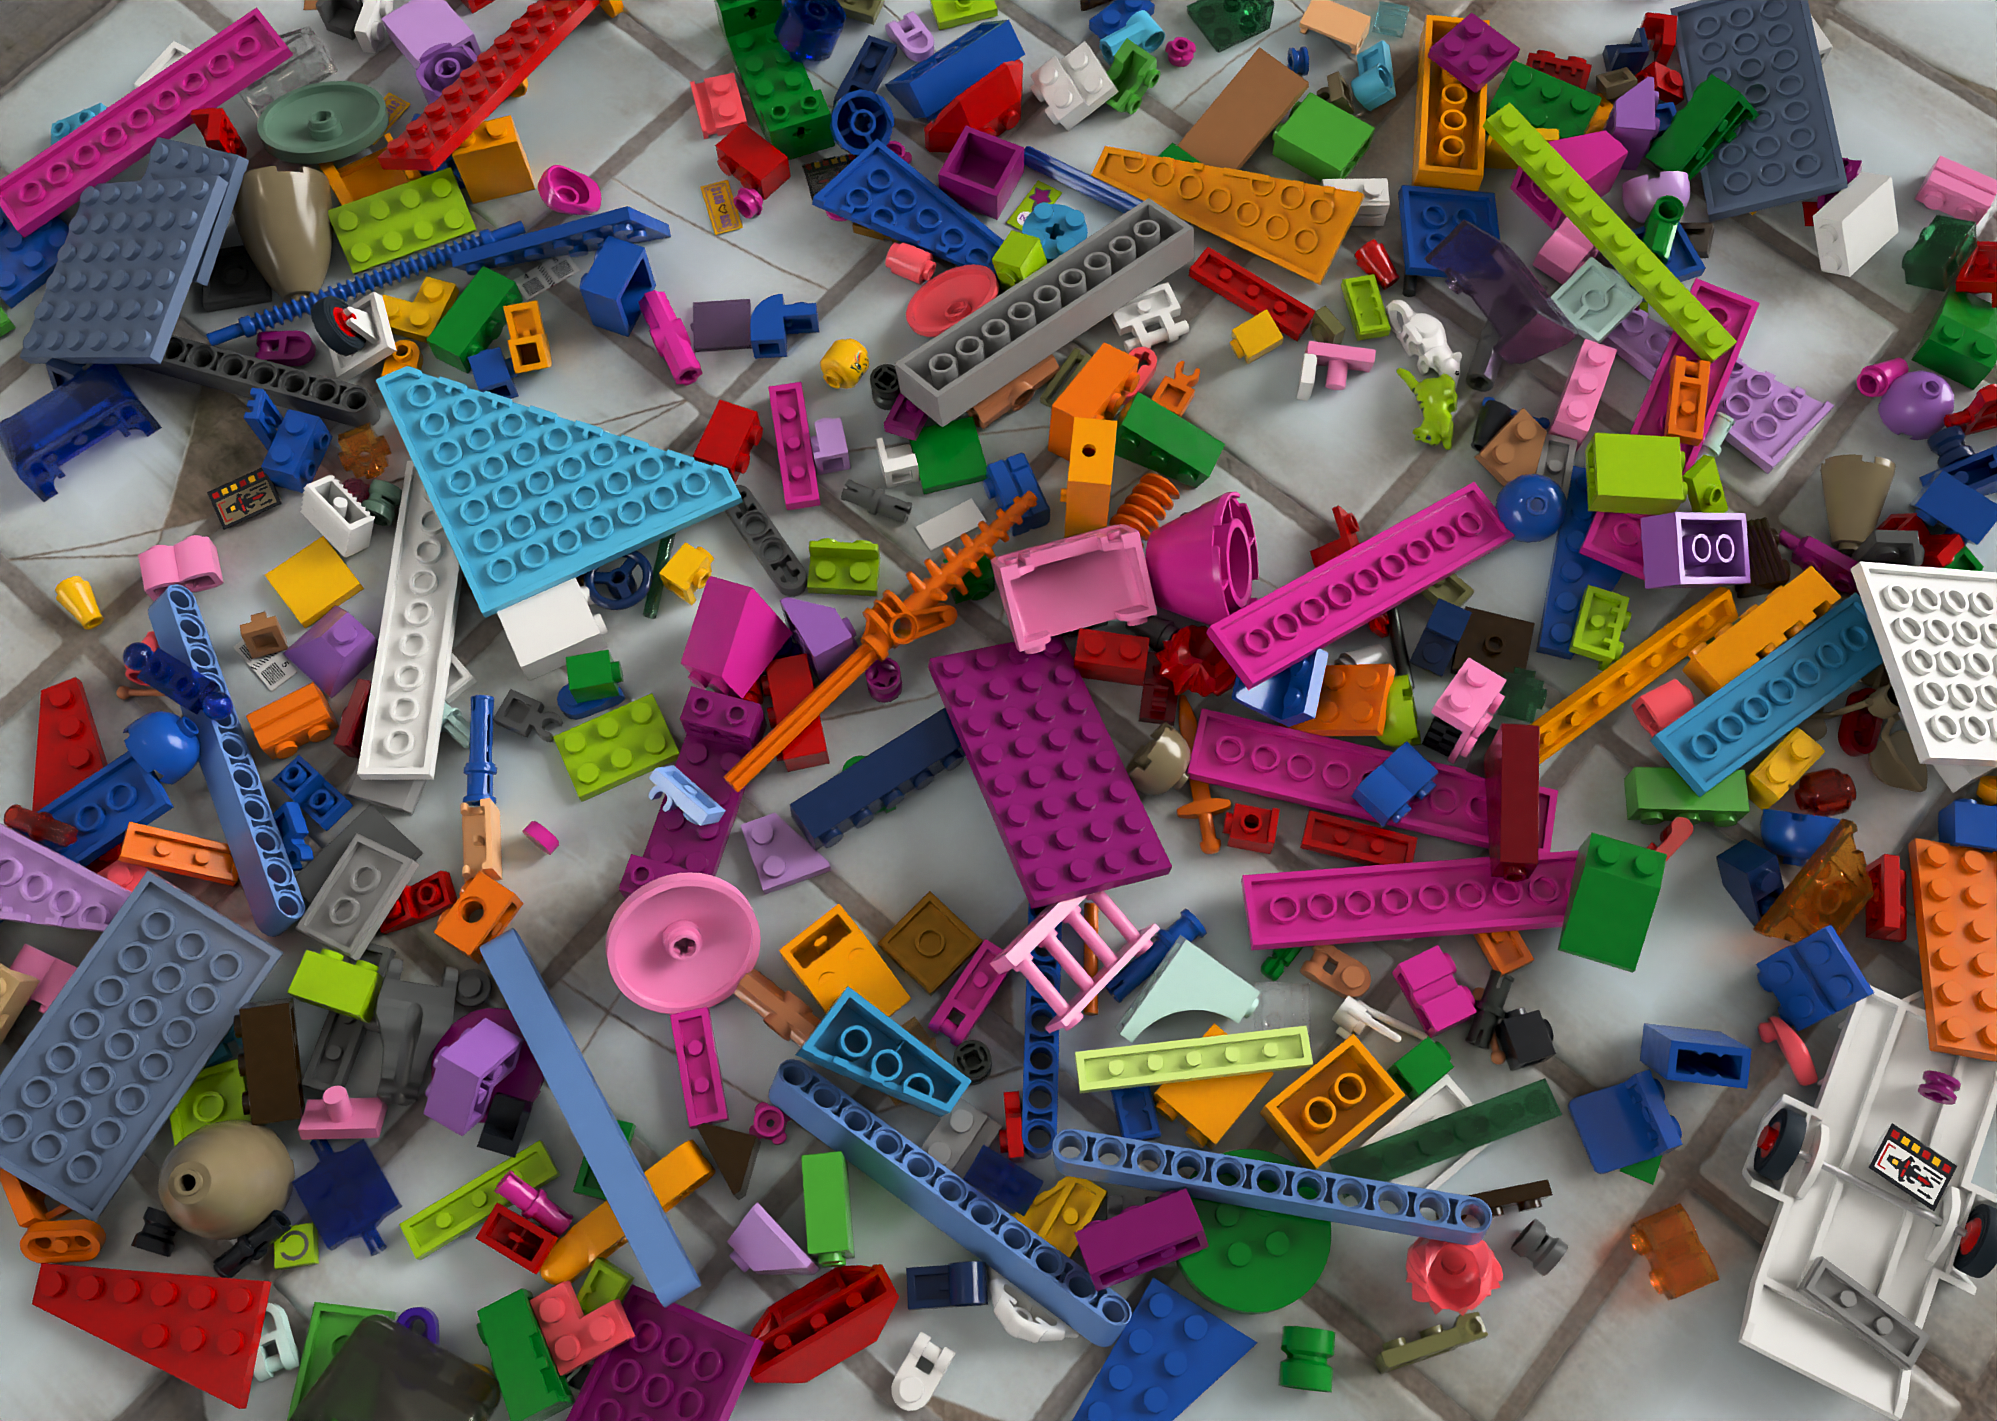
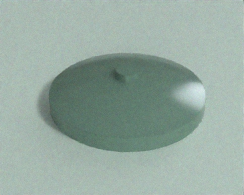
[257,81,389,164]

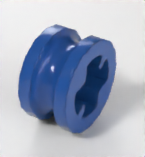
[1287,46,1309,76]

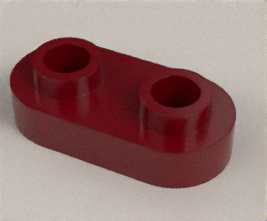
[1838,688,1883,757]

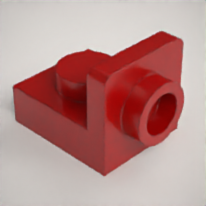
[1640,12,1677,66]

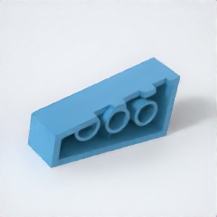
[795,986,972,1117]

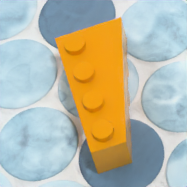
[1682,565,1842,698]

